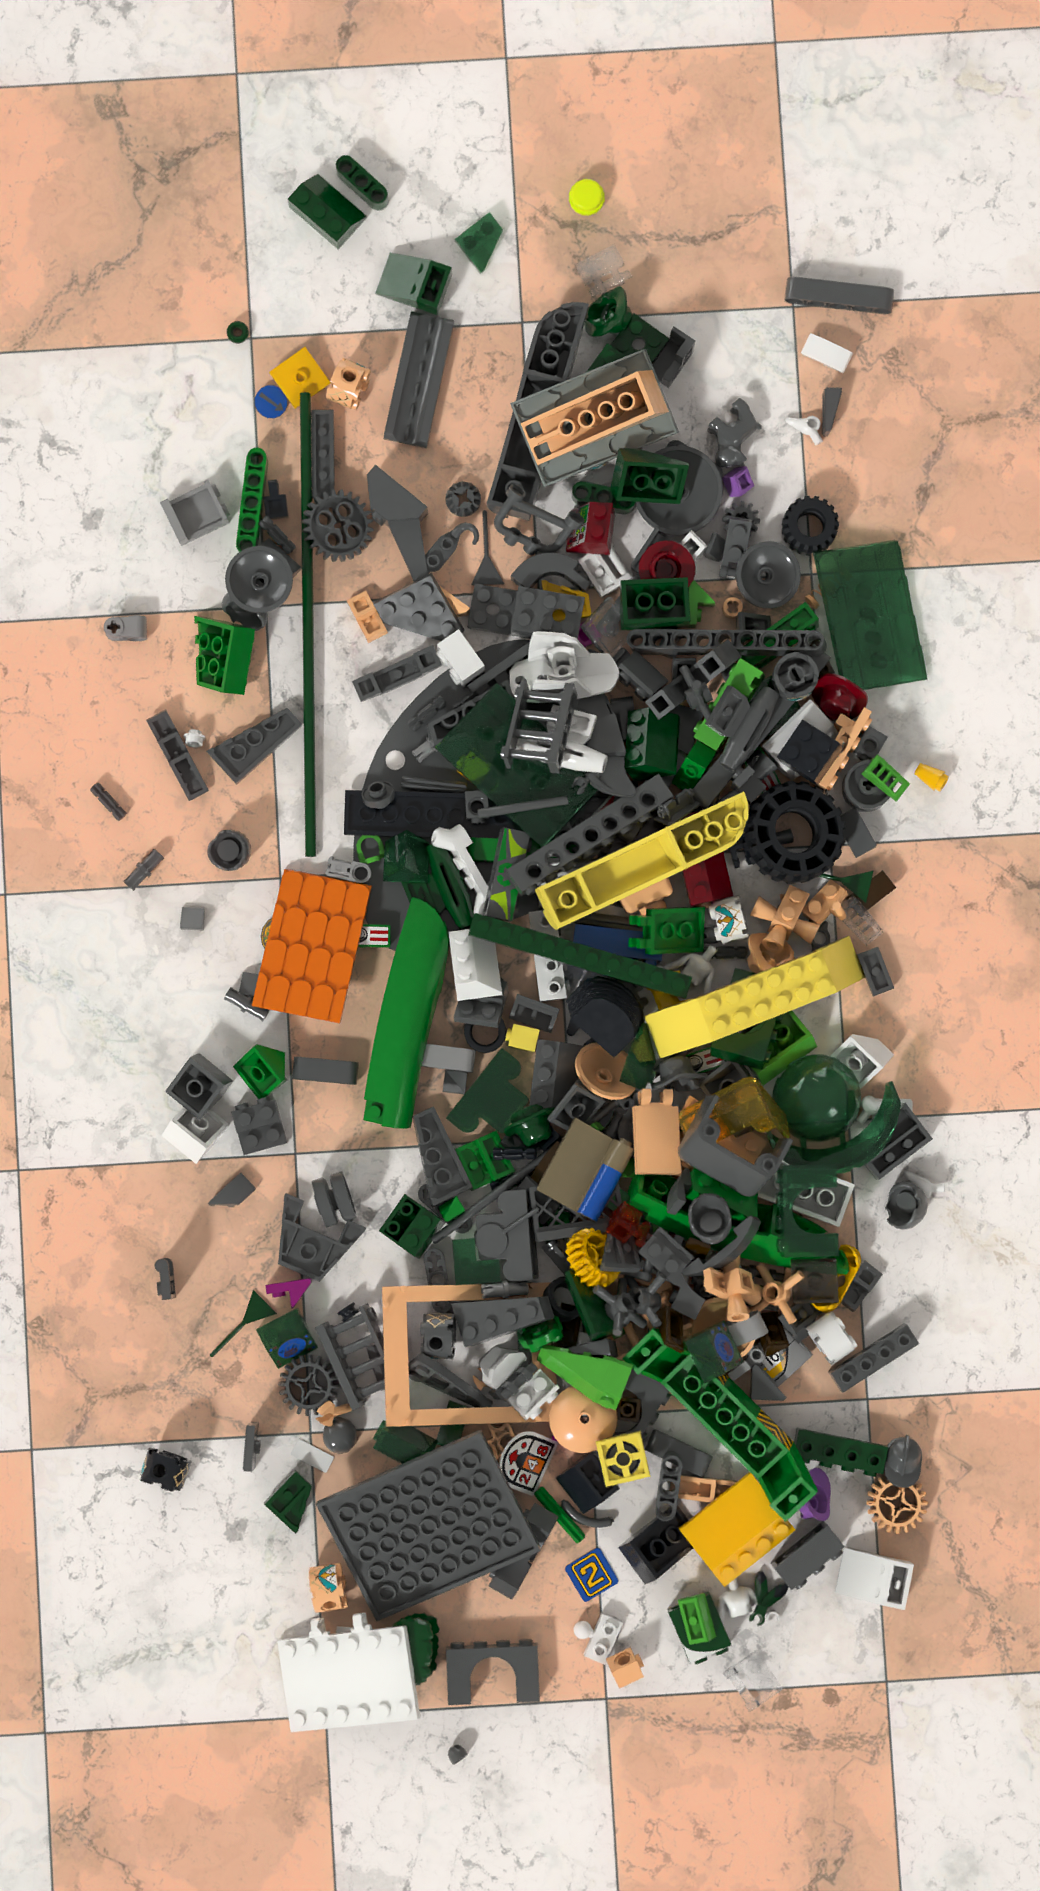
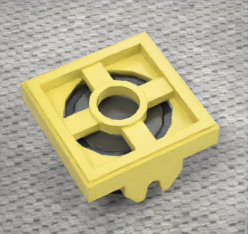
[595,1431,651,1487]

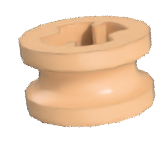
[722,597,743,619]

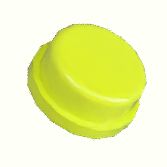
[569,179,605,216]

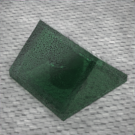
[383,830,430,883]

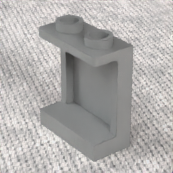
[160,480,230,546]

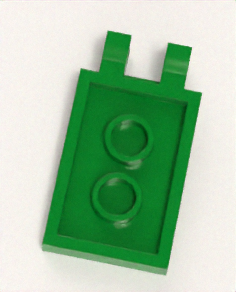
[629,906,705,955]

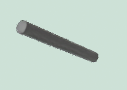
[477,795,568,818]

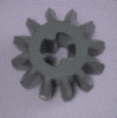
[722,501,760,537]

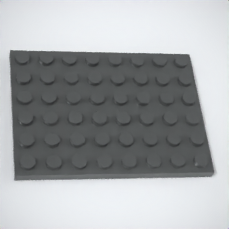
[316,1430,541,1621]

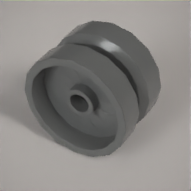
[842,760,894,812]
[312,1171,357,1228]

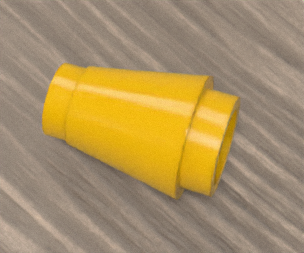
[914,763,949,792]

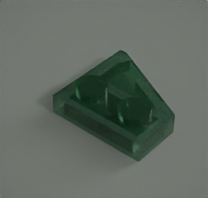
[454,212,503,274]

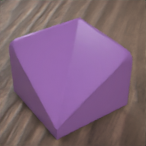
[722,466,754,497]

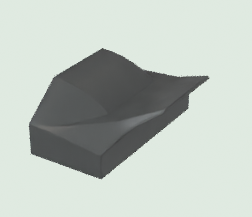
[778,1294,822,1344]

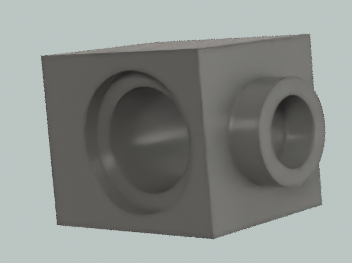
[853,726,888,761]
[465,790,489,824]

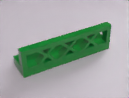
[737,602,819,670]

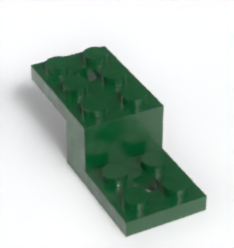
[587,313,669,372]

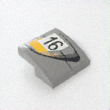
[747,1324,813,1387]

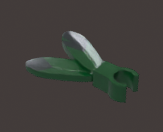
[749,1571,788,1626]

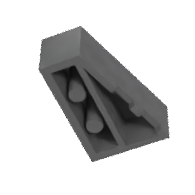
[863,1103,933,1180]

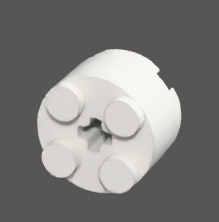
[806,1311,858,1365]

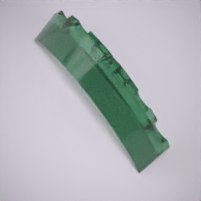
[764,1081,901,1175]

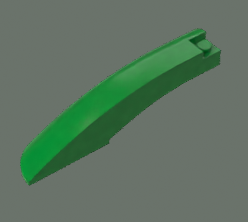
[363,897,449,1129]
[627,1175,849,1274]

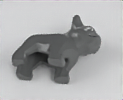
[707,398,762,468]

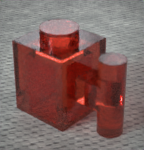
[605,1201,651,1247]

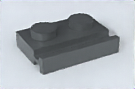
[638,1227,694,1282]

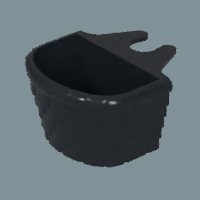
[566,976,644,1057]

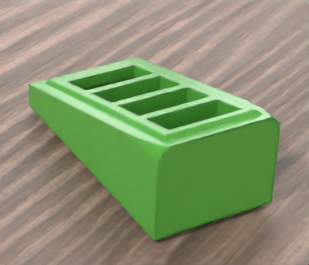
[861,754,910,802]

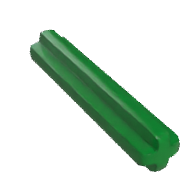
[534,1486,585,1543]

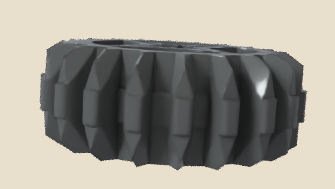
[278,1354,340,1416]

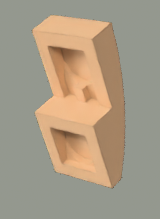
[347,591,388,643]

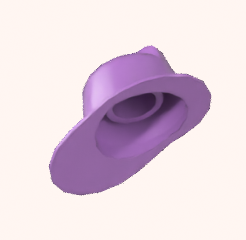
[799,1468,831,1521]

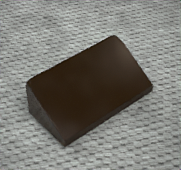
[759,1311,789,1357]

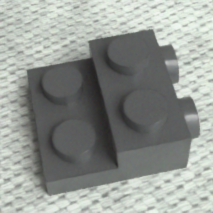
[454,977,509,1028]
[231,1097,287,1155]

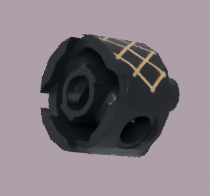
[140,1448,192,1492]

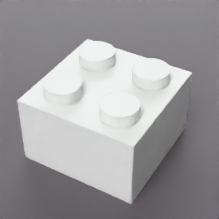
[436,629,485,688]

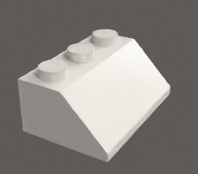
[762,699,838,781]
[448,929,502,1001]

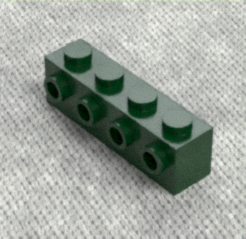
[794,1428,888,1477]

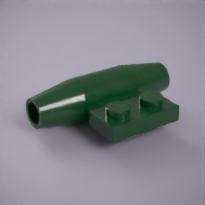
[401,844,474,930]

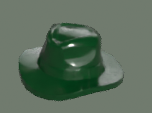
[585,286,632,337]
[504,1104,555,1147]

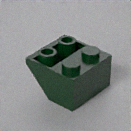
[379,1194,445,1259]

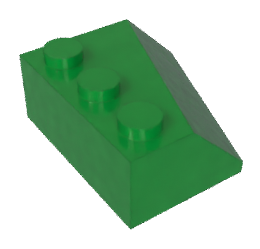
[194,616,255,695]

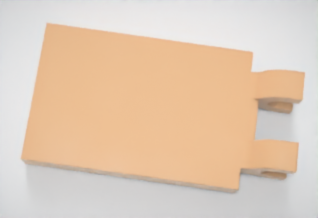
[632,1089,681,1175]

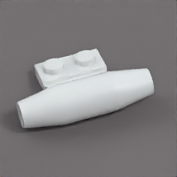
[516,704,608,773]

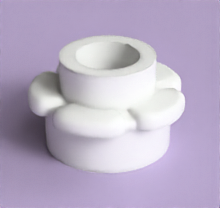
[183,729,206,748]

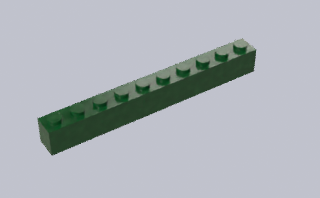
[468,913,692,999]

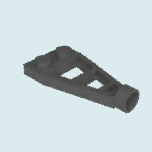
[408,1353,493,1408]

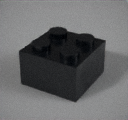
[777,719,843,786]

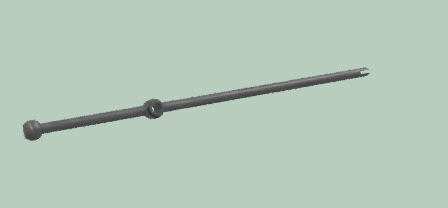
[431,1046,698,1244]

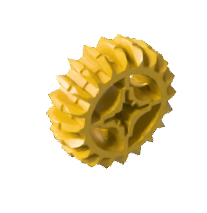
[565,1228,620,1288]

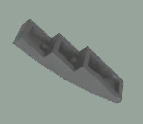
[146,709,209,801]

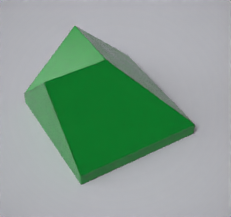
[233,1044,287,1099]

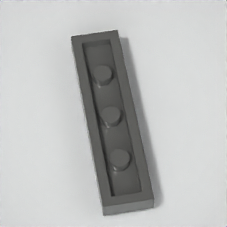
[311,410,335,499]

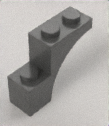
[654,1234,705,1320]

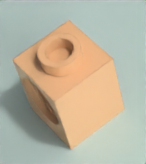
[606,1647,644,1689]

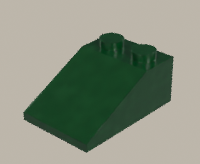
[611,448,689,504]

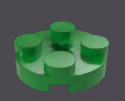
[517,1316,563,1352]

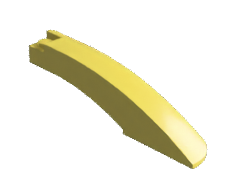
[535,792,749,929]

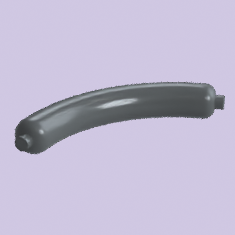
[561,1499,614,1528]

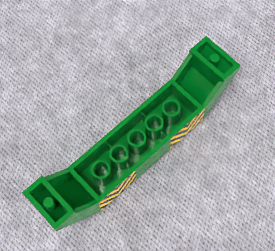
[622,1328,818,1522]

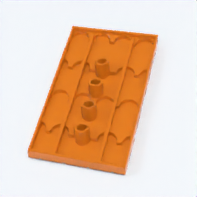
[252,869,372,1023]

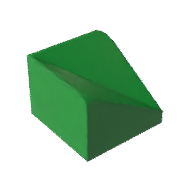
[438,1196,465,1222]

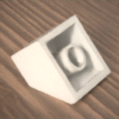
[161,1108,230,1164]

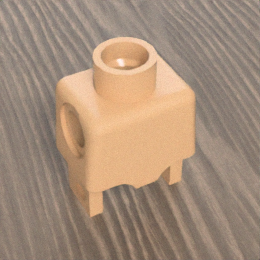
[619,877,673,915]

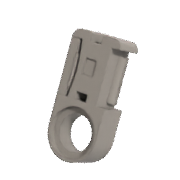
[326,856,372,884]

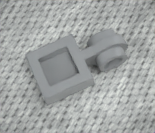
[728,1344,766,1381]

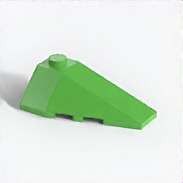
[537,1345,633,1410]

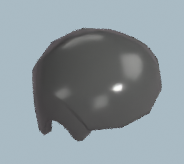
[323,1417,357,1454]

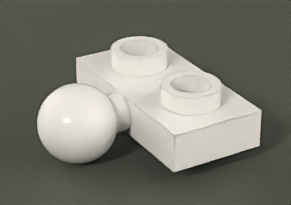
[574,1612,623,1665]

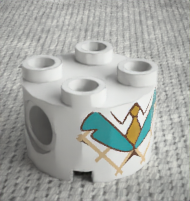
[709,895,749,945]

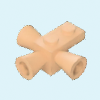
[750,885,820,953]
[703,1255,762,1322]

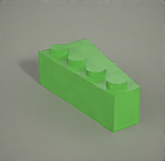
[693,658,765,752]

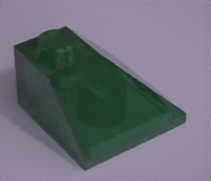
[619,1022,657,1090]

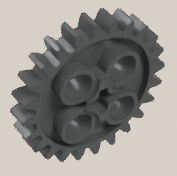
[301,489,374,562]

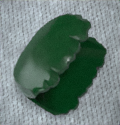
[392,1613,440,1686]

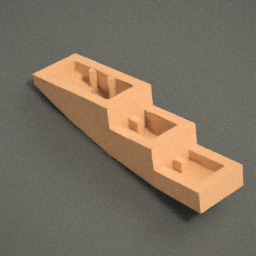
[669,1475,737,1503]

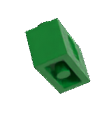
[672,740,716,790]

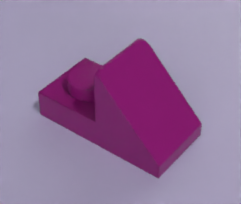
[265,1278,312,1309]

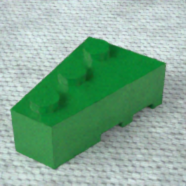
[685,1169,758,1223]

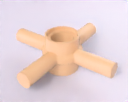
[749,1263,805,1324]

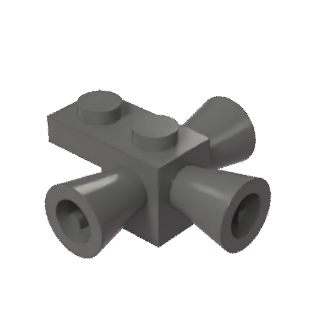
[716,753,778,805]

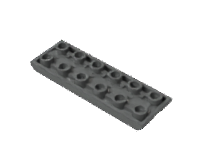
[383,311,454,448]

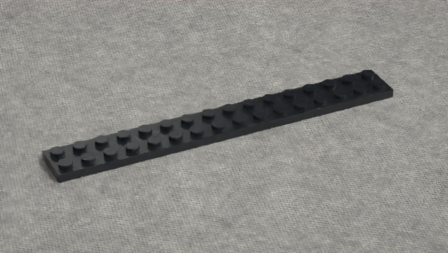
[344,790,702,843]

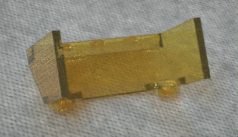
[678,1077,791,1143]

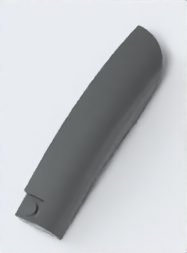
[487,302,589,521]

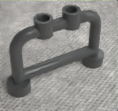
[494,484,584,555]

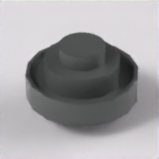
[362,781,395,809]

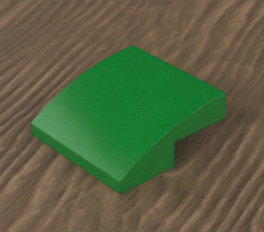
[455,1130,515,1191]

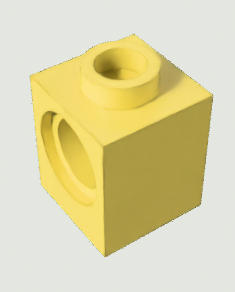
[505,1024,540,1053]

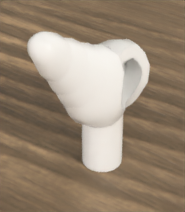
[785,416,823,446]
[856,1095,897,1125]
[904,1171,945,1199]

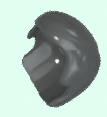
[222,593,267,631]
[207,830,251,871]
[885,1181,928,1230]
[688,1193,732,1244]

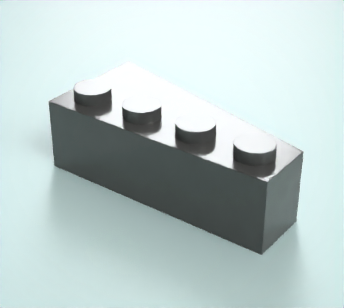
[426,680,515,749]
[451,1296,555,1347]

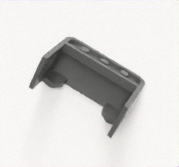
[678,1095,793,1196]

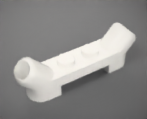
[431,824,489,915]

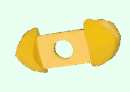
[810,1244,861,1313]

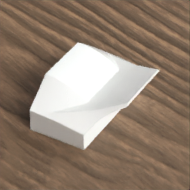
[479,1347,528,1390]

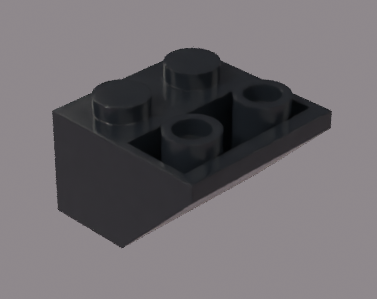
[556,1452,620,1514]

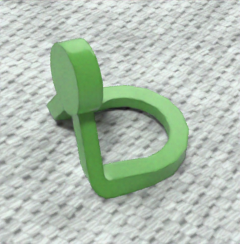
[356,836,387,864]

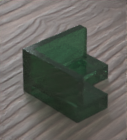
[452,1238,501,1285]

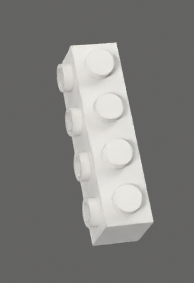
[528,910,570,1002]

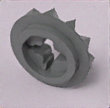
[445,481,481,517]

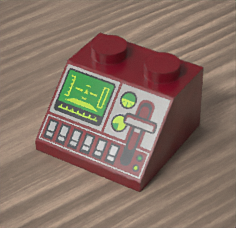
[566,502,615,555]

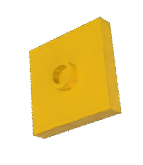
[269,347,331,409]

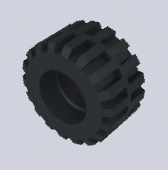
[781,495,839,556]

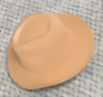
[747,933,795,973]

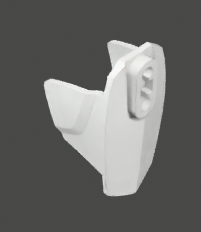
[509,631,619,703]

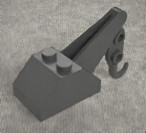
[367,465,479,581]

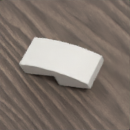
[801,333,853,373]

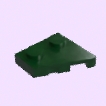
[264,1470,312,1534]

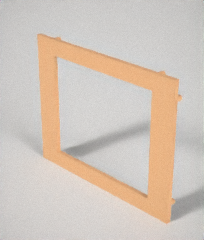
[382,1282,557,1427]

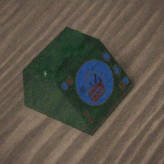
[256,1308,319,1369]
[683,1320,744,1384]

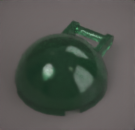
[772,1054,861,1165]

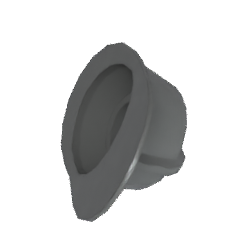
[884,1435,922,1488]

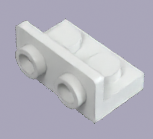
[507,1369,560,1420]

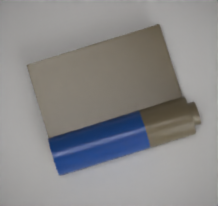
[536,1117,634,1223]

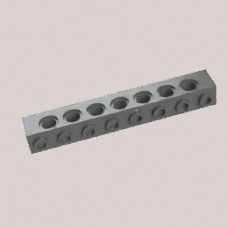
[507,774,674,897]

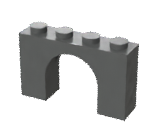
[645,639,742,719]
[584,1369,671,1451]
[446,1639,540,1705]

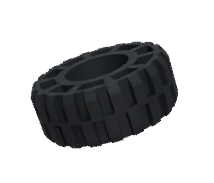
[742,781,846,884]

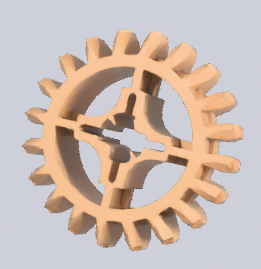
[866,1475,928,1534]

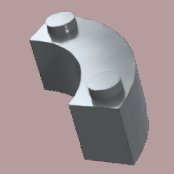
[488,1503,559,1600]

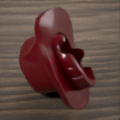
[639,540,696,587]
[812,674,868,721]

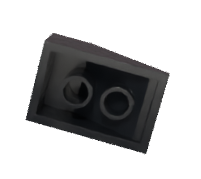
[618,1505,693,1584]

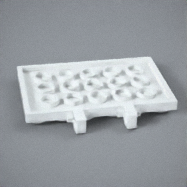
[277,1612,421,1732]

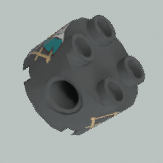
[772,652,819,701]
[420,1313,456,1359]

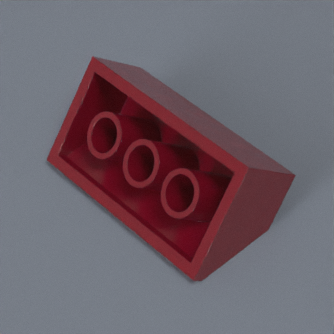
[678,811,734,906]

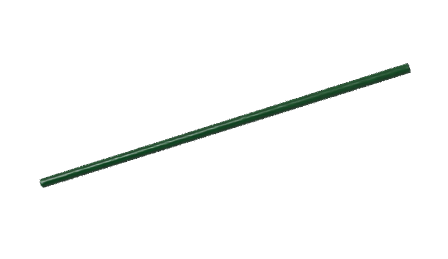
[300,392,316,857]

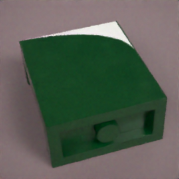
[667,1591,732,1664]

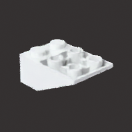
[835,1548,914,1610]

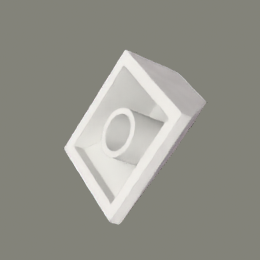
[825,1034,894,1091]

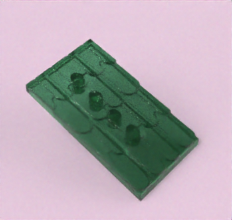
[813,540,928,690]
[434,684,597,847]

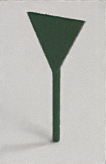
[818,870,874,903]
[210,1290,277,1357]

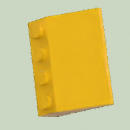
[679,1472,795,1587]

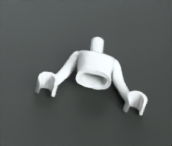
[656,945,717,994]
[717,1578,780,1624]

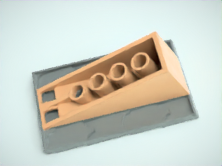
[510,349,679,487]

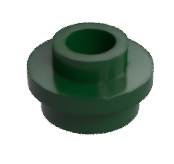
[227,321,249,344]

